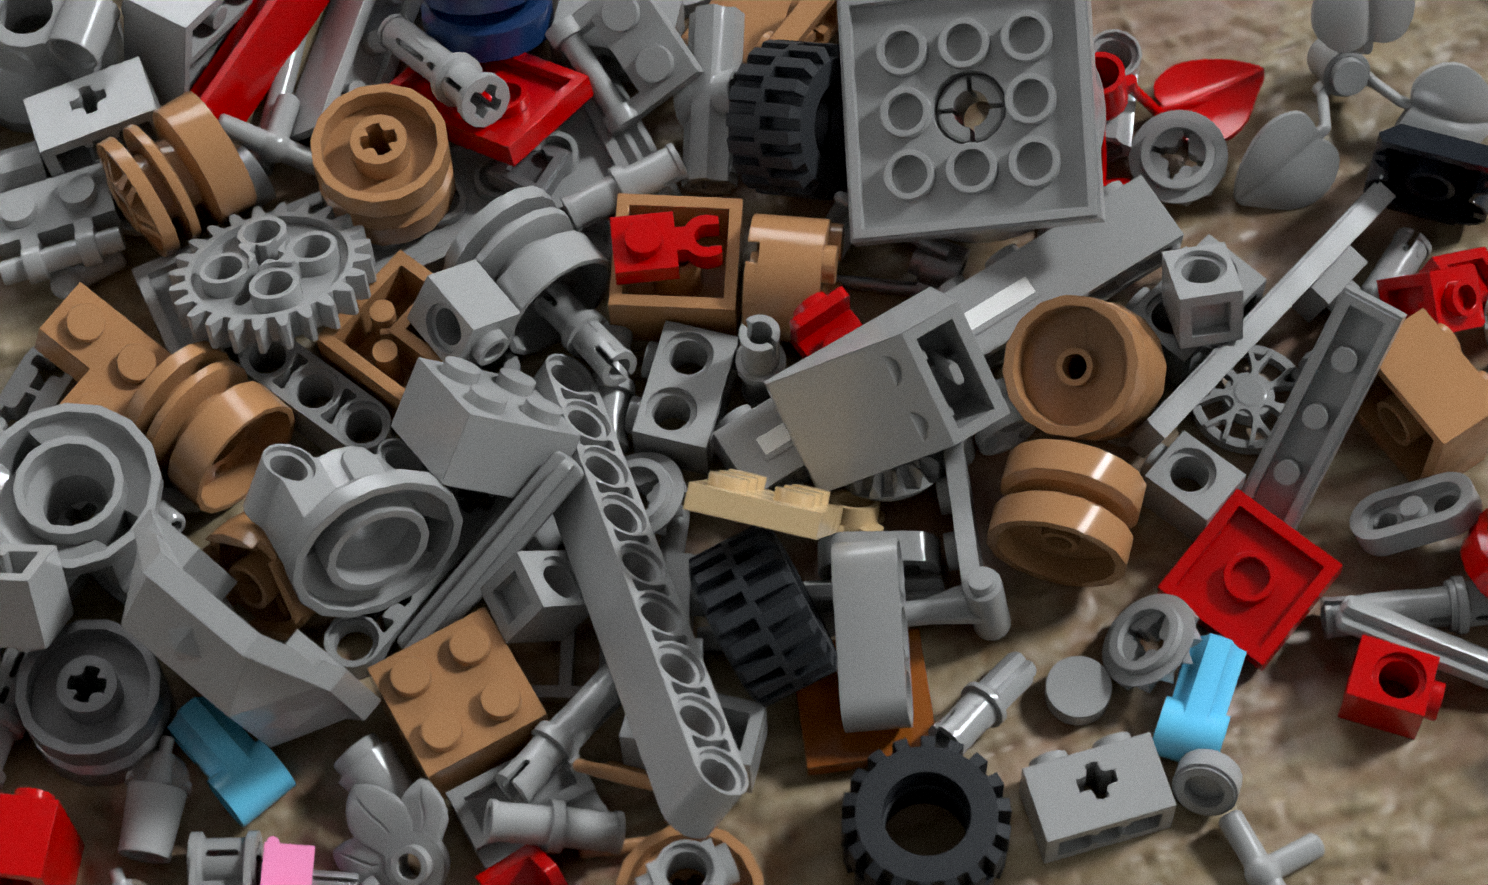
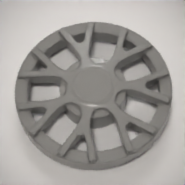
[1190,345,1300,454]

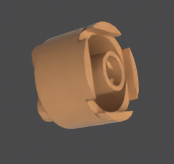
[742,213,845,343]

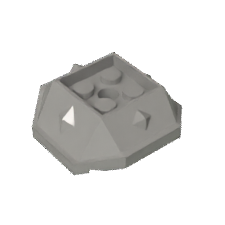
[121,509,381,748]

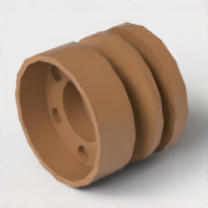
[96,91,257,257]
[124,340,295,513]

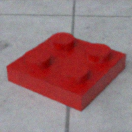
[1157,488,1343,671]

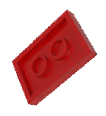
[389,53,594,166]

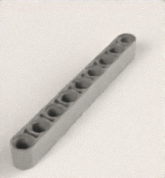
[533,353,749,839]

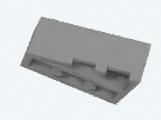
[121,0,253,106]

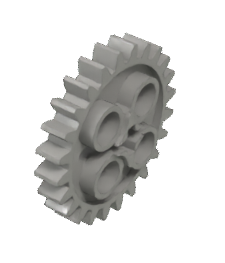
[168,202,377,354]

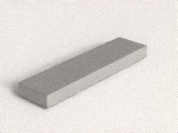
[1241,284,1408,530]

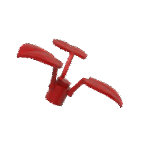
[1095,52,1265,187]

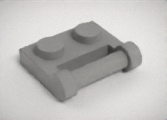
[545,0,704,136]

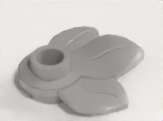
[333,777,450,885]

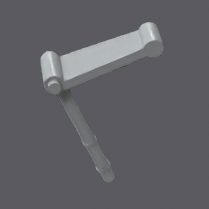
[697,436,1011,653]

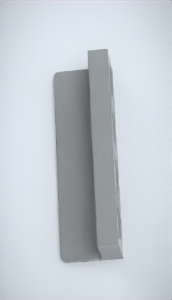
[290,0,422,142]

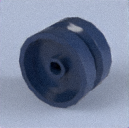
[421,0,554,63]

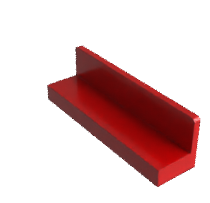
[190,0,330,122]

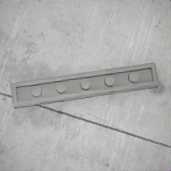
[1127,182,1396,459]

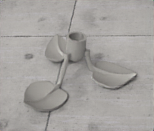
[1233,0,1488,210]

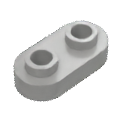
[1349,472,1483,556]

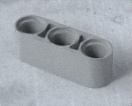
[238,340,396,454]
[831,537,913,733]

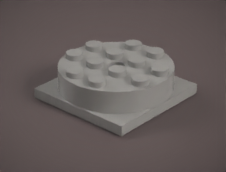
[837,0,1106,247]

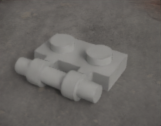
[0,163,127,286]

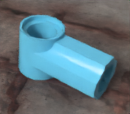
[1153,633,1247,762]
[167,696,296,828]

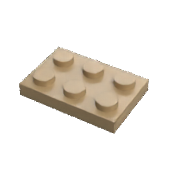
[683,469,844,540]

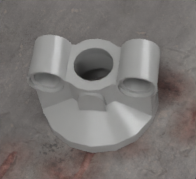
[0,0,124,133]
[0,403,164,604]
[243,438,463,618]

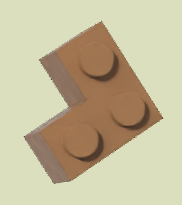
[317,250,443,421]
[34,282,172,416]

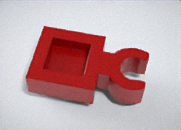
[610,211,723,285]

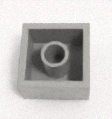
[391,356,581,498]

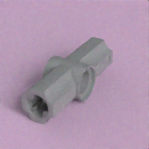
[673,4,745,196]

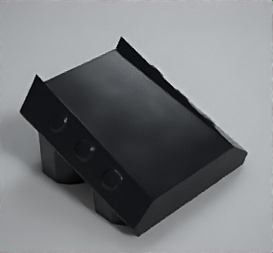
[1363,124,1488,226]

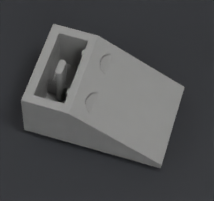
[764,287,1010,491]

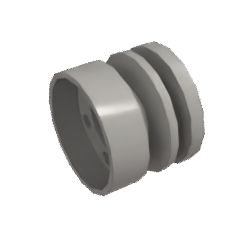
[443,185,611,355]

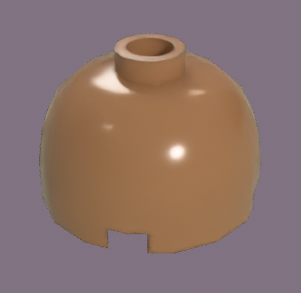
[202,511,316,640]

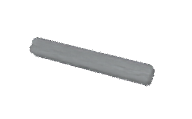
[398,451,584,649]

